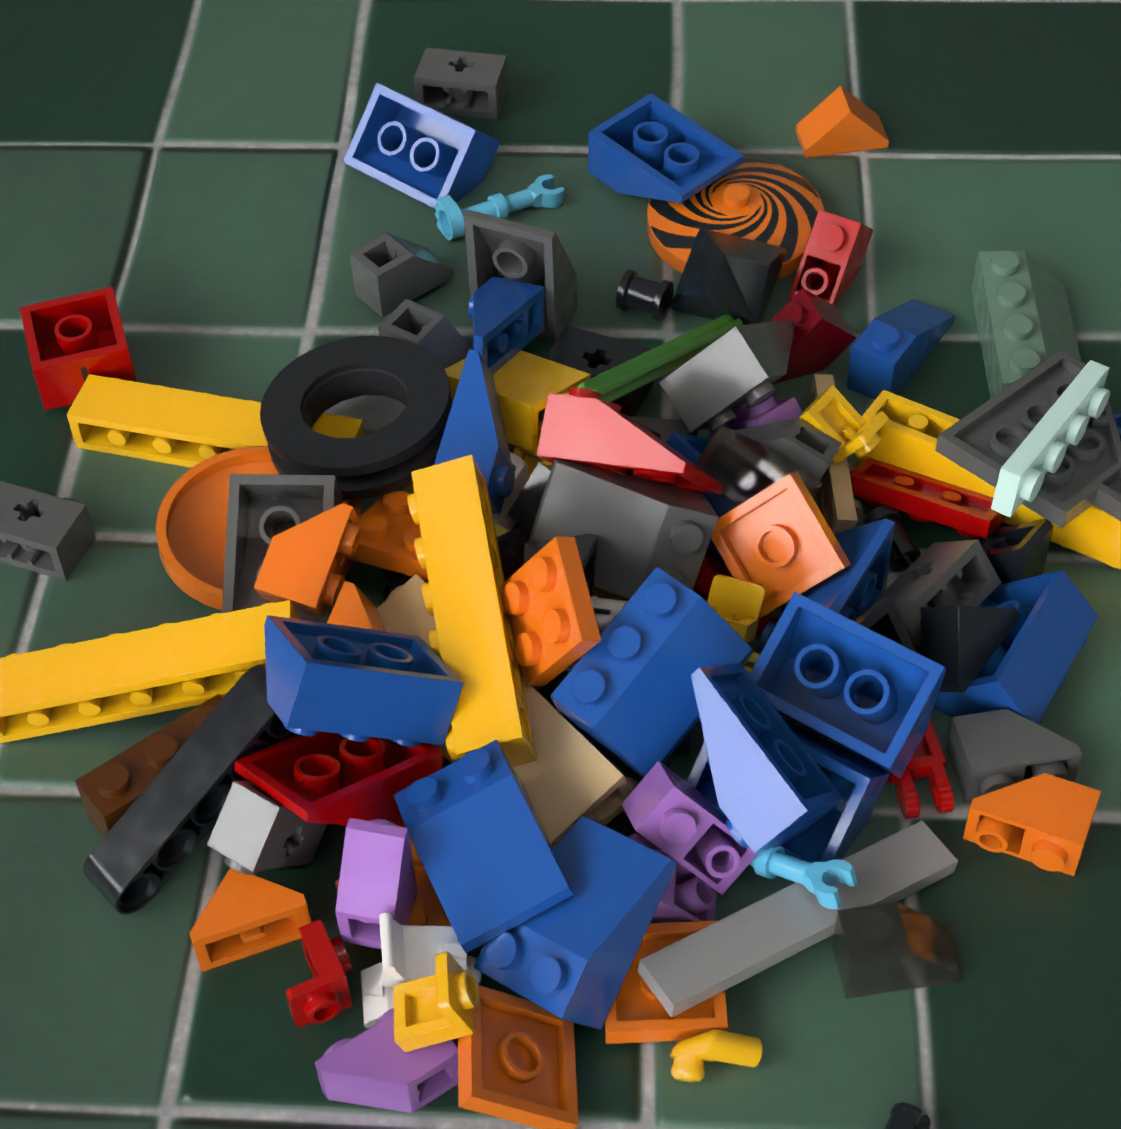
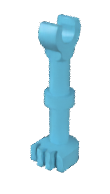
[435,174,565,240]
[715,806,858,909]

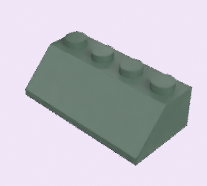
[971,250,1081,399]

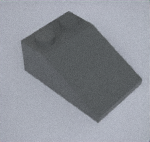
[464,210,577,343]
[659,320,795,433]
[528,458,718,600]
[222,474,343,623]

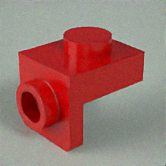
[286,919,352,1027]

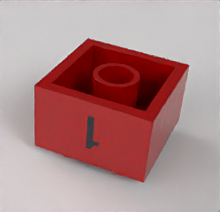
[19,286,137,410]

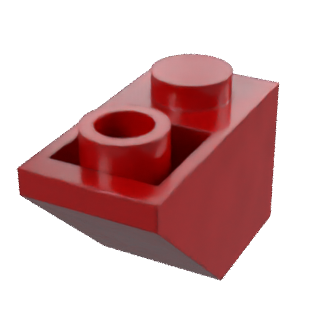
[788,210,873,307]

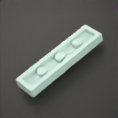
[991,360,1110,517]

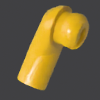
[670,1029,762,1083]

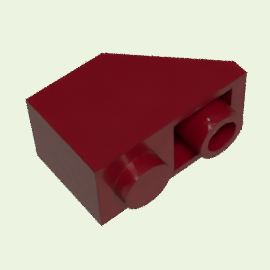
[770,288,856,384]

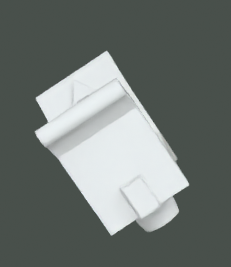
[361,913,481,1028]

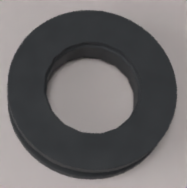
[260,336,453,500]

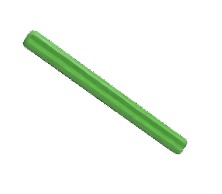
[577,313,743,402]

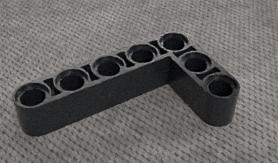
[83,663,299,914]

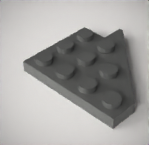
[935,350,1121,528]

